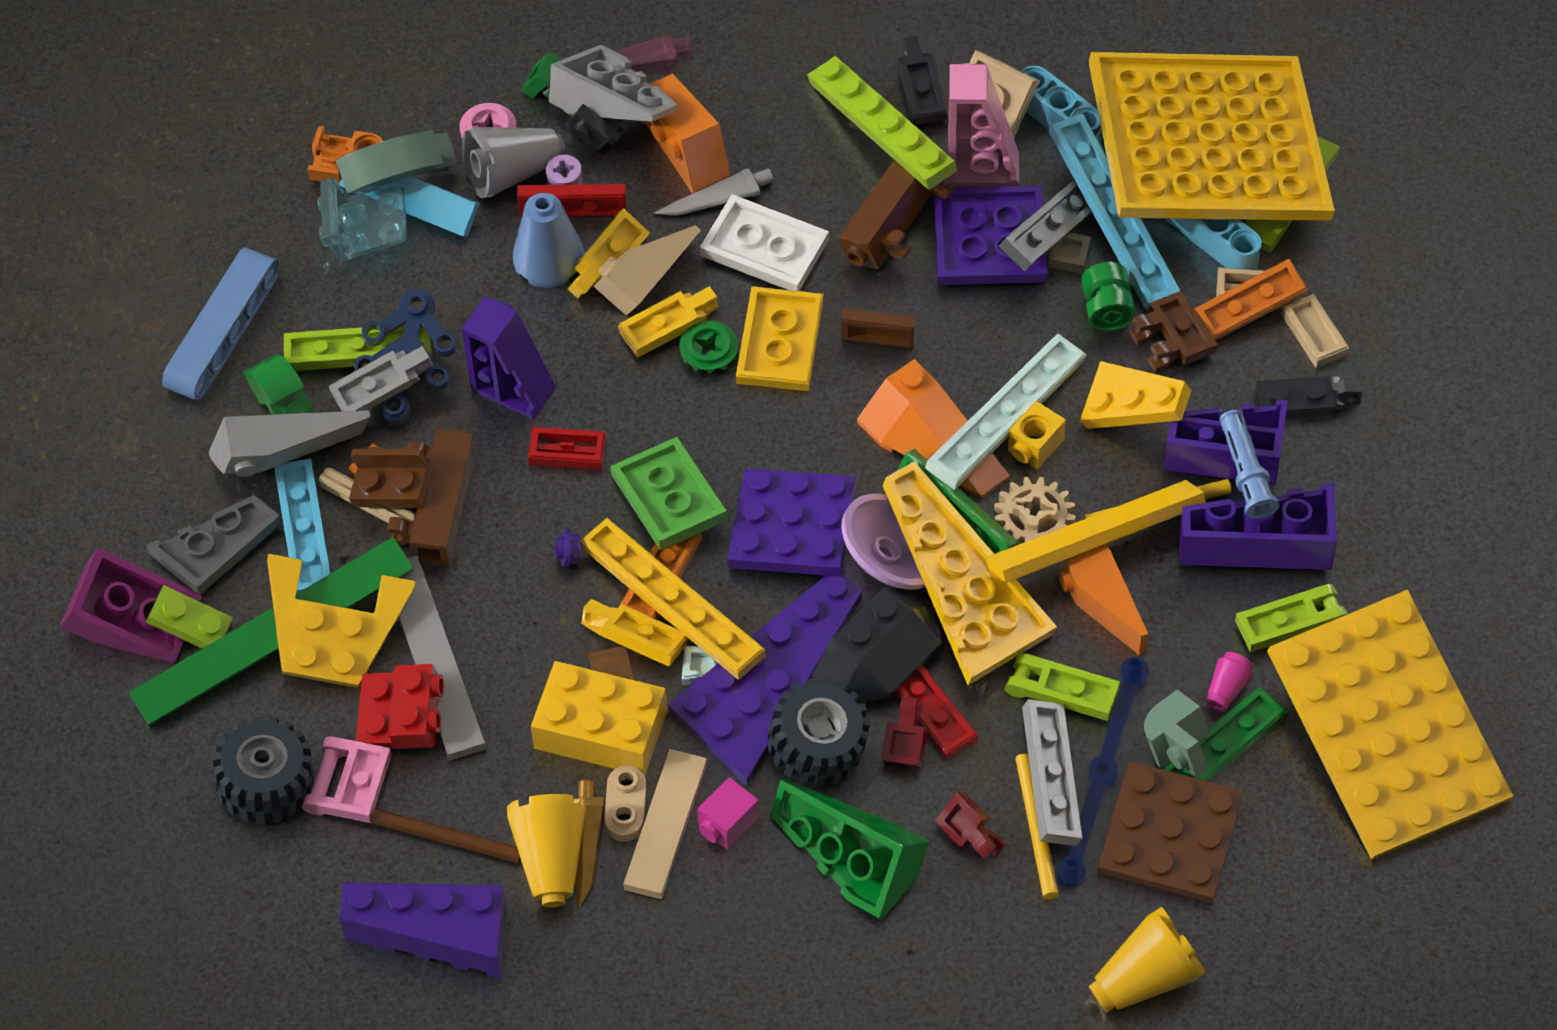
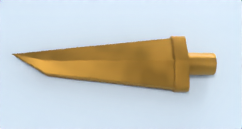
[574,780,605,909]

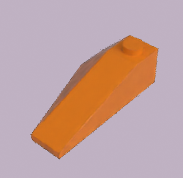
[857,359,1010,500]

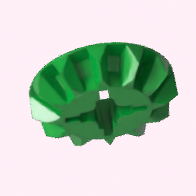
[679,321,738,374]

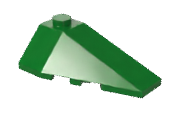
[770,779,929,918]

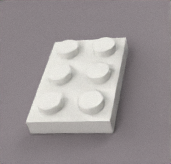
[700,194,829,291]

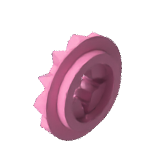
[460,103,516,138]

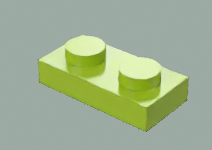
[146,585,233,649]

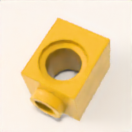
[1008,401,1066,469]

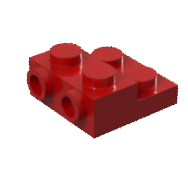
[356,664,444,749]

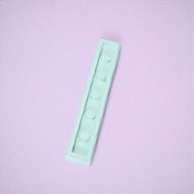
[925,334,1087,490]

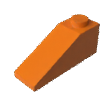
[1058,544,1148,655]

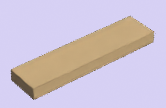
[623,749,707,899]

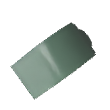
[1144,690,1210,778]

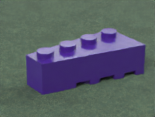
[1179,482,1337,570]
[340,882,506,979]

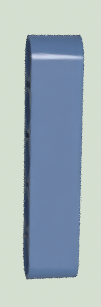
[162,247,280,401]

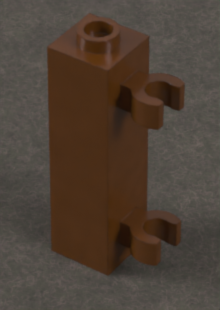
[838,160,955,269]
[387,429,476,567]

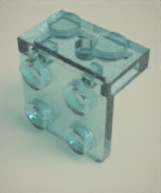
[317,177,407,262]

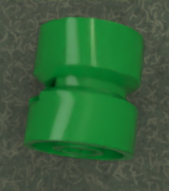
[1081,262,1136,331]

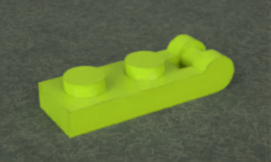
[1235,584,1348,652]
[1005,653,1120,721]

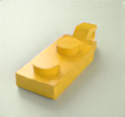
[568,209,650,299]
[618,286,719,358]
[581,599,688,667]

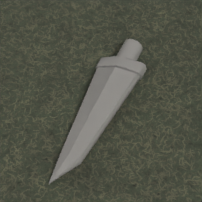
[653,168,774,216]

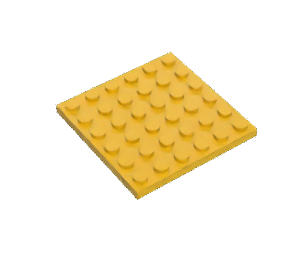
[1089,52,1335,221]

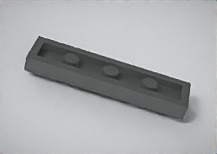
[999,179,1093,271]

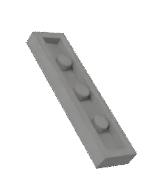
[1022,699,1082,846]

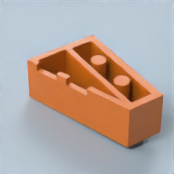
[640,74,731,194]

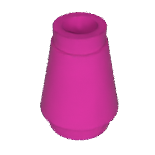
[1205,652,1254,712]

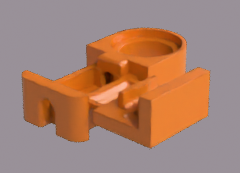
[307,126,383,184]

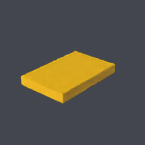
[736,287,824,391]

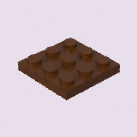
[1098,761,1244,903]

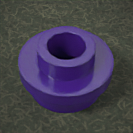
[554,529,581,567]

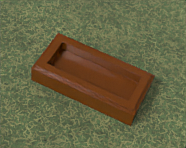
[841,308,916,348]

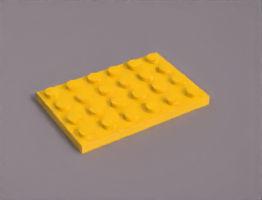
[1267,590,1513,860]

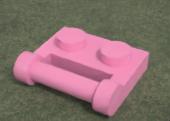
[302,736,392,823]

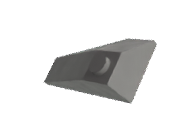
[549,45,678,122]
[209,410,370,477]

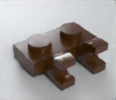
[1130,291,1218,373]

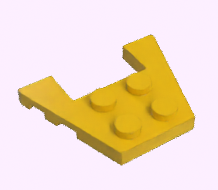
[267,554,416,688]

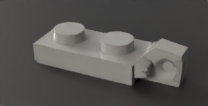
[329,346,433,412]

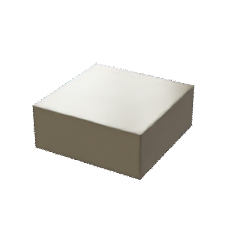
[1048,233,1091,274]

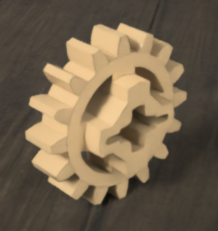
[994,477,1076,545]

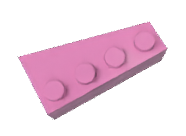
[948,63,1019,187]

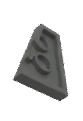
[146,495,282,595]

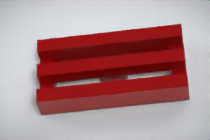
[528,427,607,470]

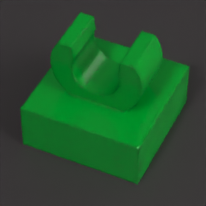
[521,51,561,99]

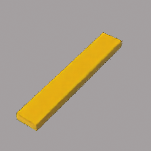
[986,480,1206,583]
[580,518,766,680]

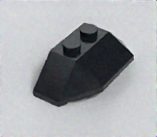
[810,586,942,703]

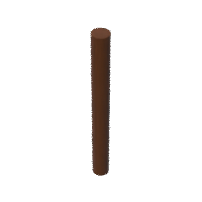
[370,808,521,863]

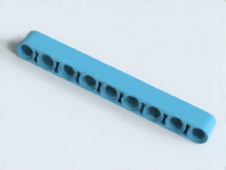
[1022,66,1262,270]

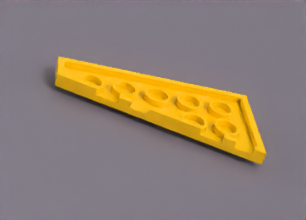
[883,461,1057,685]

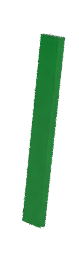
[129,537,413,727]

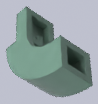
[336,130,458,194]

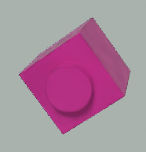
[697,777,759,850]

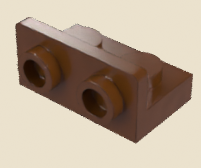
[349,447,433,508]

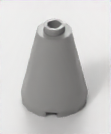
[462,127,565,198]

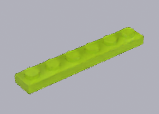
[807,56,958,190]

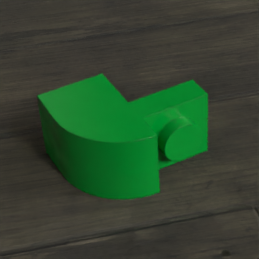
[243,354,315,415]

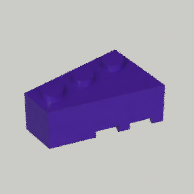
[462,296,557,420]
[1164,399,1288,485]

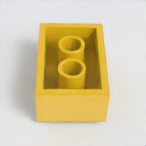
[531,661,668,775]

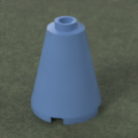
[513,193,585,288]

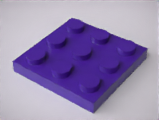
[934,185,1047,285]
[727,468,857,577]

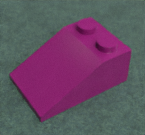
[59,548,202,663]

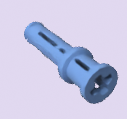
[1219,410,1279,519]

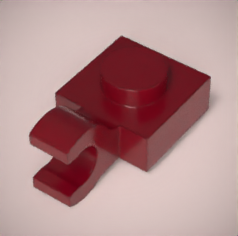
[881,697,928,768]
[935,791,1006,858]

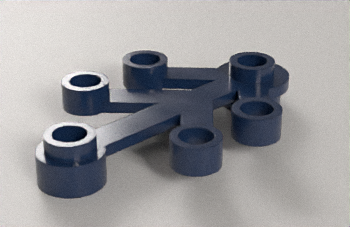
[354,289,457,426]

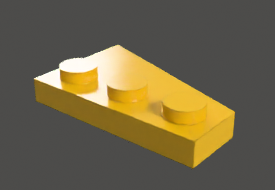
[1080,361,1192,429]

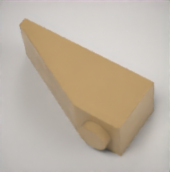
[594,225,701,315]

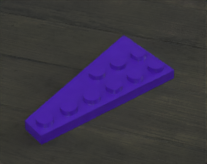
[668,572,862,786]

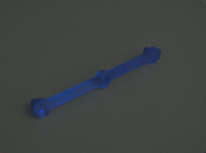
[1056,657,1149,887]

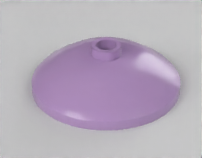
[842,494,926,590]

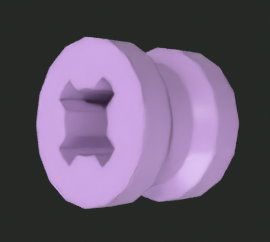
[546,155,583,185]

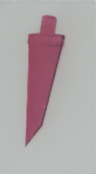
[615,34,692,66]

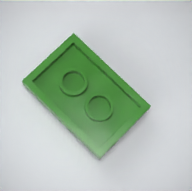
[610,437,728,551]

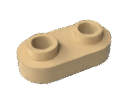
[605,765,647,842]

